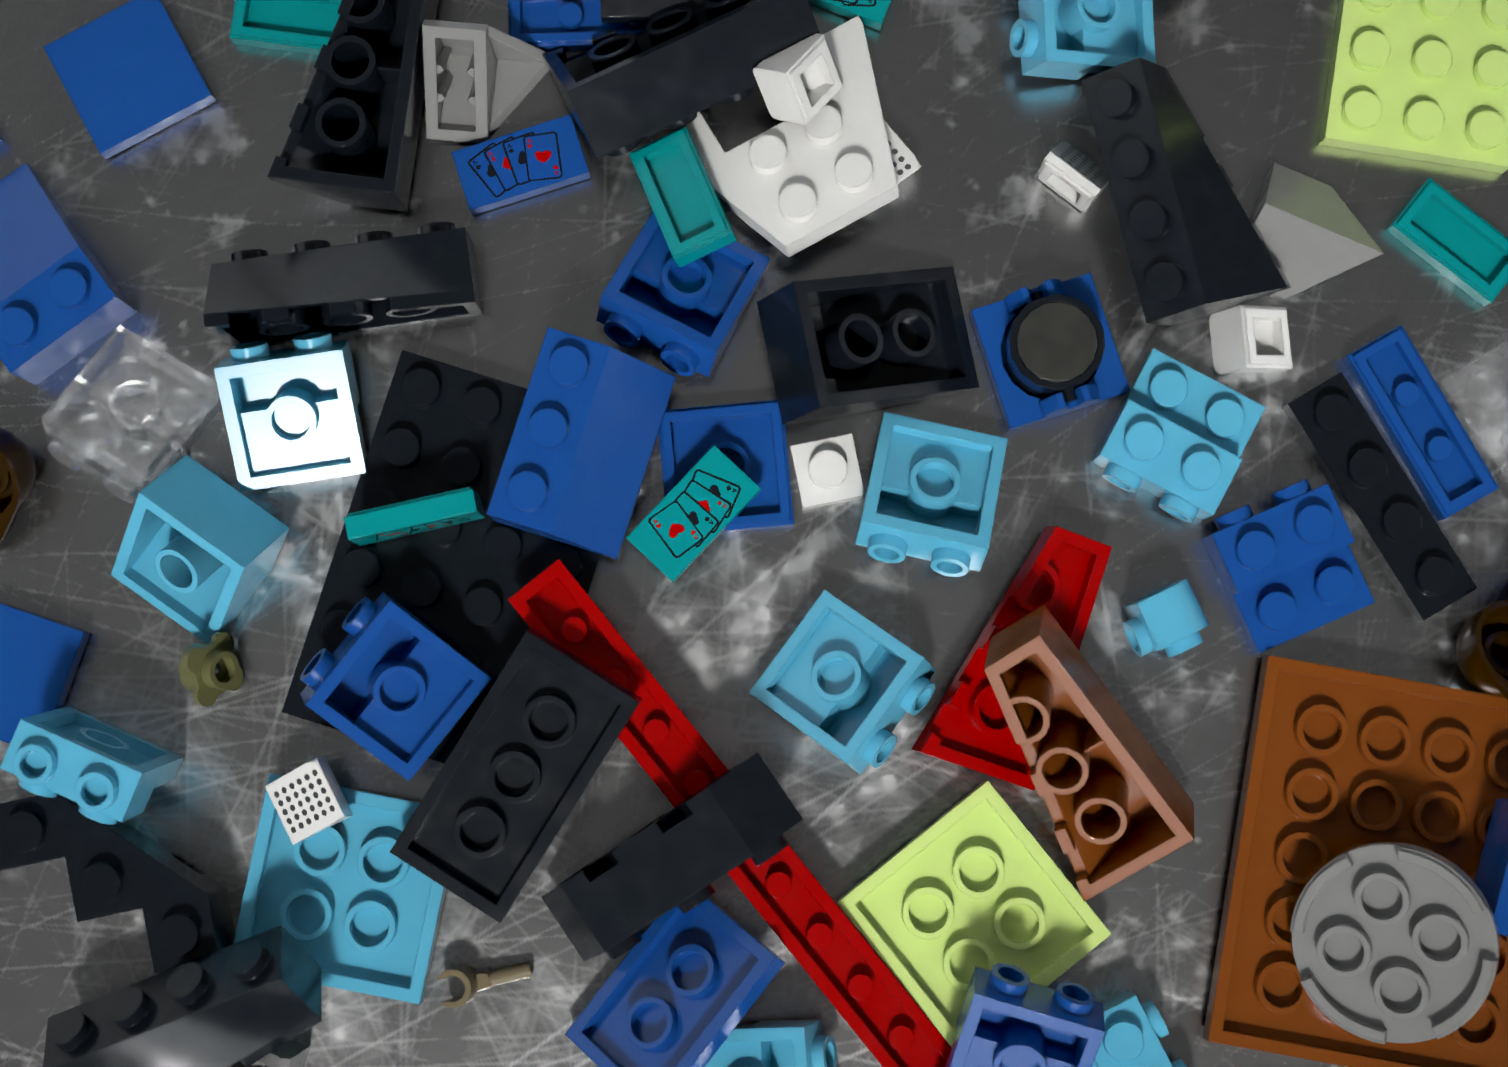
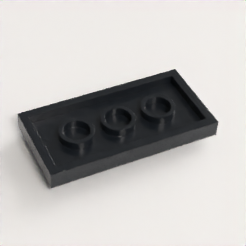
[390,628,642,923]

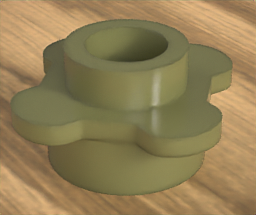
[179,632,244,707]

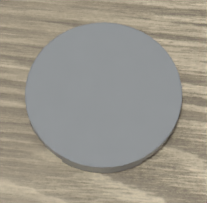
[1290,842,1499,1044]

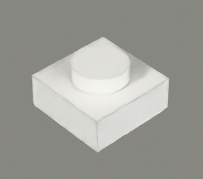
[790,433,865,510]

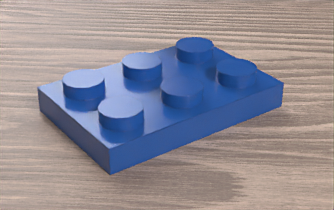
[565,897,785,1067]

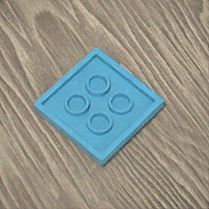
[233,773,446,1004]

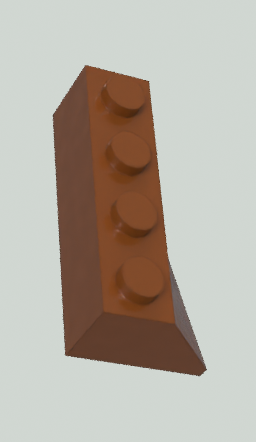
[984,605,1194,901]

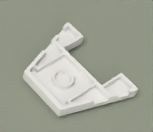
[648,16,899,257]

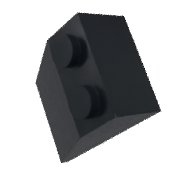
[757,266,979,425]

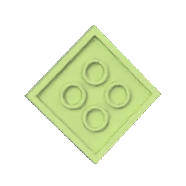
[1318,0,1508,174]
[836,780,1111,1047]

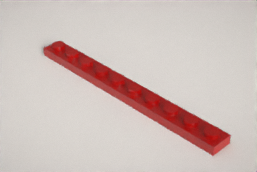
[508,559,951,1067]

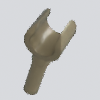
[437,961,532,1008]

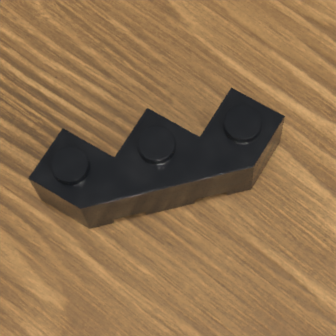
[541,752,803,962]
[0,794,235,974]

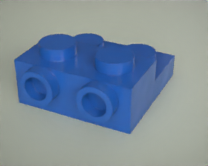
[596,212,770,377]
[1201,479,1375,654]
[300,592,492,781]
[945,963,1105,1067]

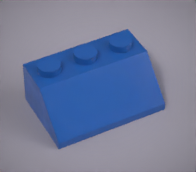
[487,327,676,560]

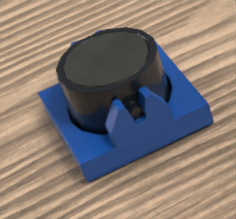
[969,273,1130,432]

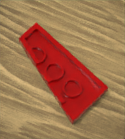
[911,526,1112,791]

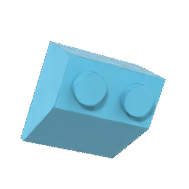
[111,455,289,643]

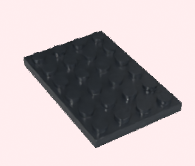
[282,350,603,763]

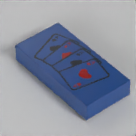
[451,114,591,216]

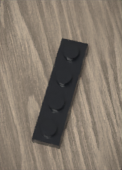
[1282,372,1477,622]

